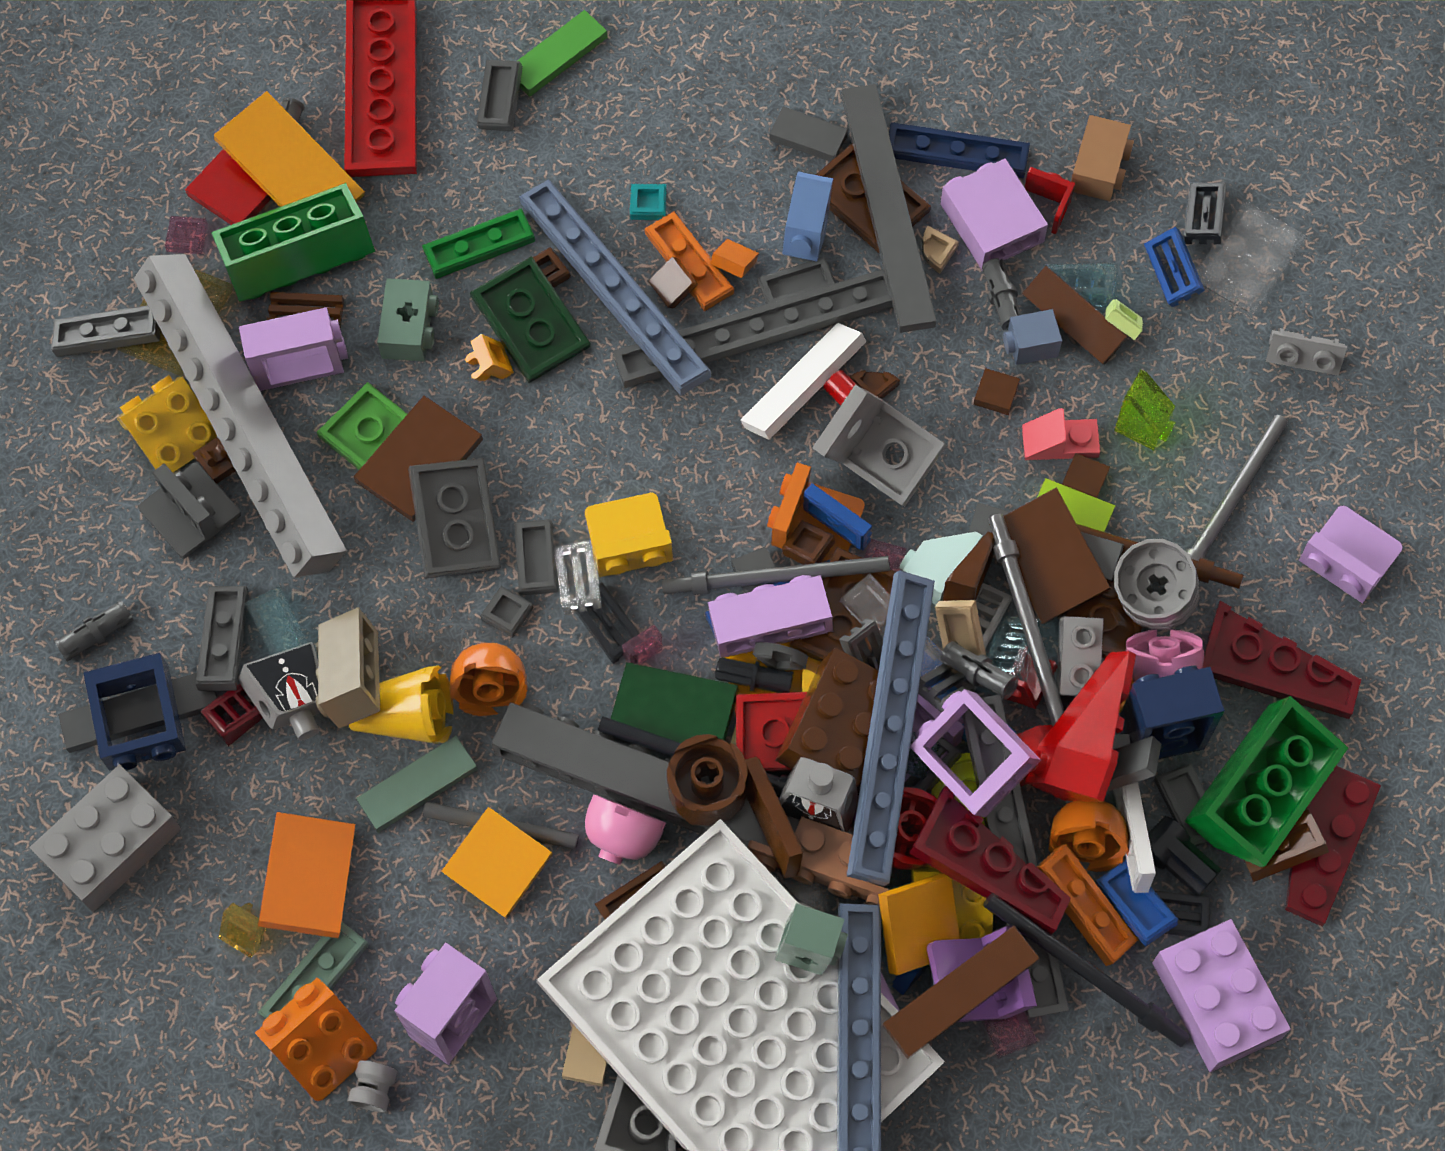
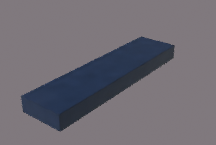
[889,122,1030,178]

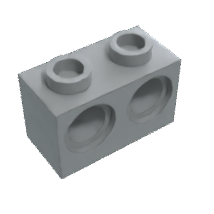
[1056,616,1103,696]

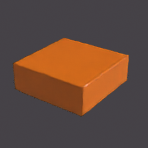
[710,239,759,278]

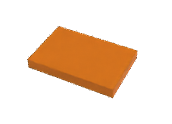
[258,812,356,938]

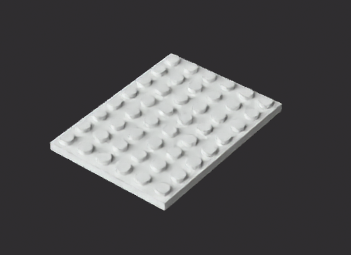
[536,819,945,1151]

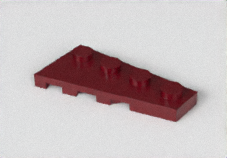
[1202,601,1361,719]
[1285,765,1381,927]
[909,785,1071,935]

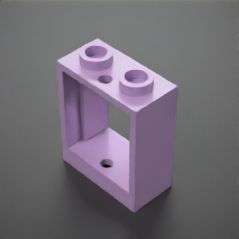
[239,307,348,391]
[910,689,1041,817]

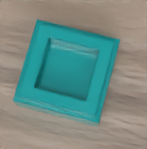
[630,184,667,220]

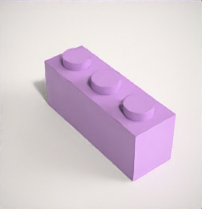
[708,575,833,658]

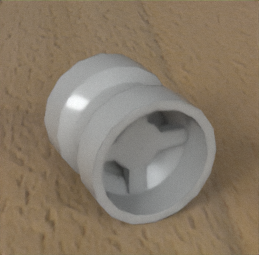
[347,1061,398,1113]

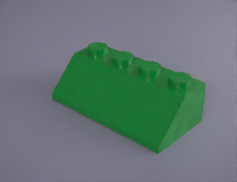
[211,183,375,302]
[1185,696,1349,868]

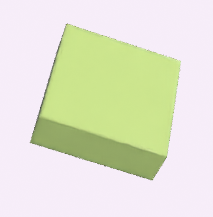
[1105,299,1143,340]

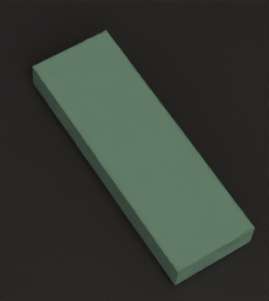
[356,736,478,833]
[258,922,369,1019]

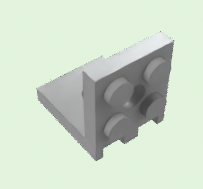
[812,385,947,507]

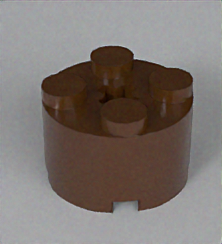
[667,734,748,826]

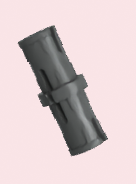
[982,258,1022,331]
[54,600,134,662]
[940,641,1018,699]

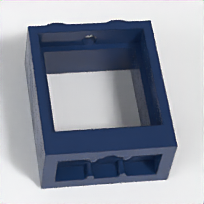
[84,653,186,771]

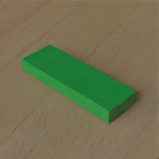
[422,208,535,279]

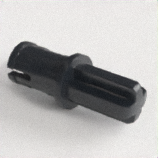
[715,657,794,693]

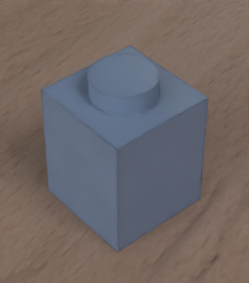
[1003,309,1062,365]

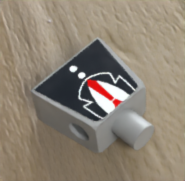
[239,642,321,741]
[779,757,859,833]

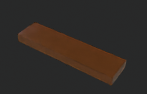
[882,926,1040,1059]

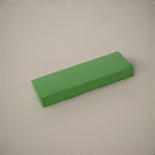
[517,10,608,97]

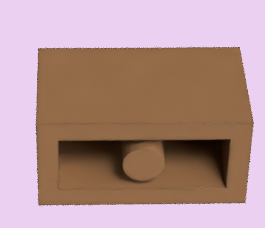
[1071,115,1134,201]

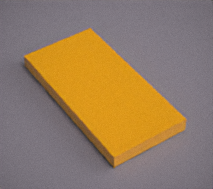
[214,91,365,207]

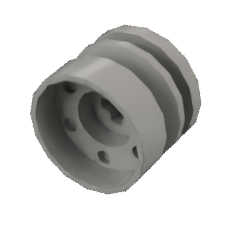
[1114,539,1200,630]

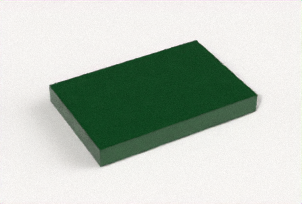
[470,256,591,383]
[611,662,739,743]

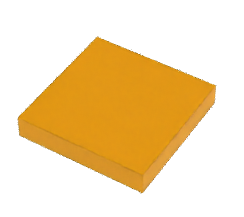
[441,807,553,919]
[878,873,960,975]

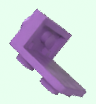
[927,926,1037,1022]

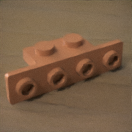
[747,817,889,905]

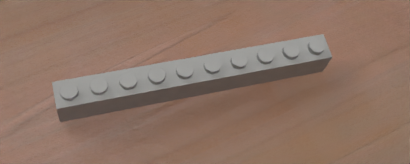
[134,254,347,578]

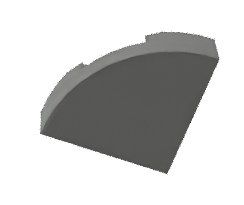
[753,642,808,671]

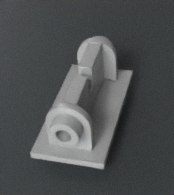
[1266,328,1347,376]

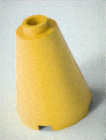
[349,665,454,744]

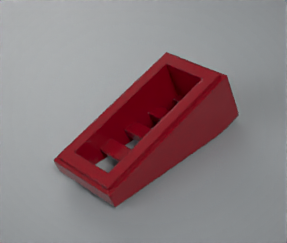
[200,684,263,747]

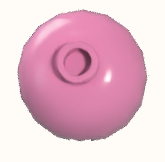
[1125,630,1204,683]
[585,794,666,865]

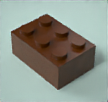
[775,647,879,787]

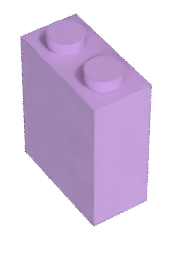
[941,158,1048,270]

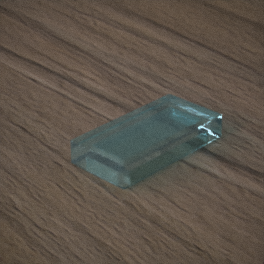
[245,586,307,655]

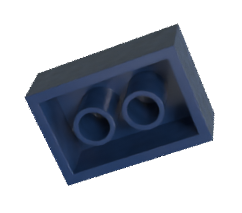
[1120,666,1225,759]

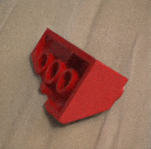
[1025,651,1136,802]

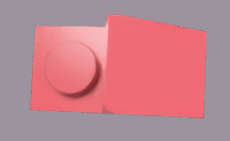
[1022,408,1100,460]

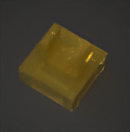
[218,903,267,958]

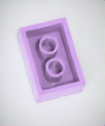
[1152,919,1291,1072]
[394,942,497,1065]

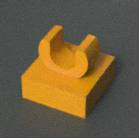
[465,334,514,381]

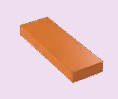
[644,211,734,311]
[1036,844,1138,966]

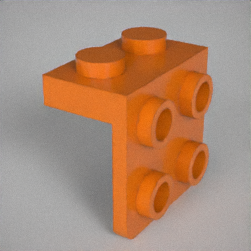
[767,462,865,562]
[255,977,377,1101]

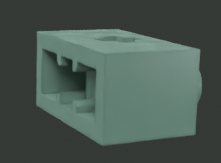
[377,278,439,361]
[775,903,848,975]

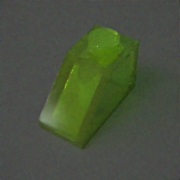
[1114,370,1176,451]

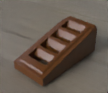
[942,532,995,601]

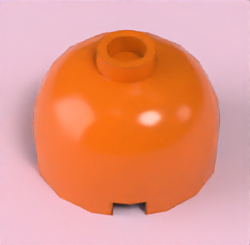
[449,643,527,716]
[1048,801,1130,872]

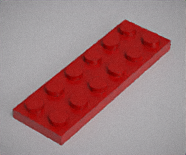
[344,0,417,177]

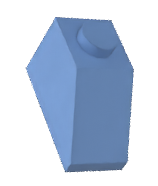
[782,172,833,261]

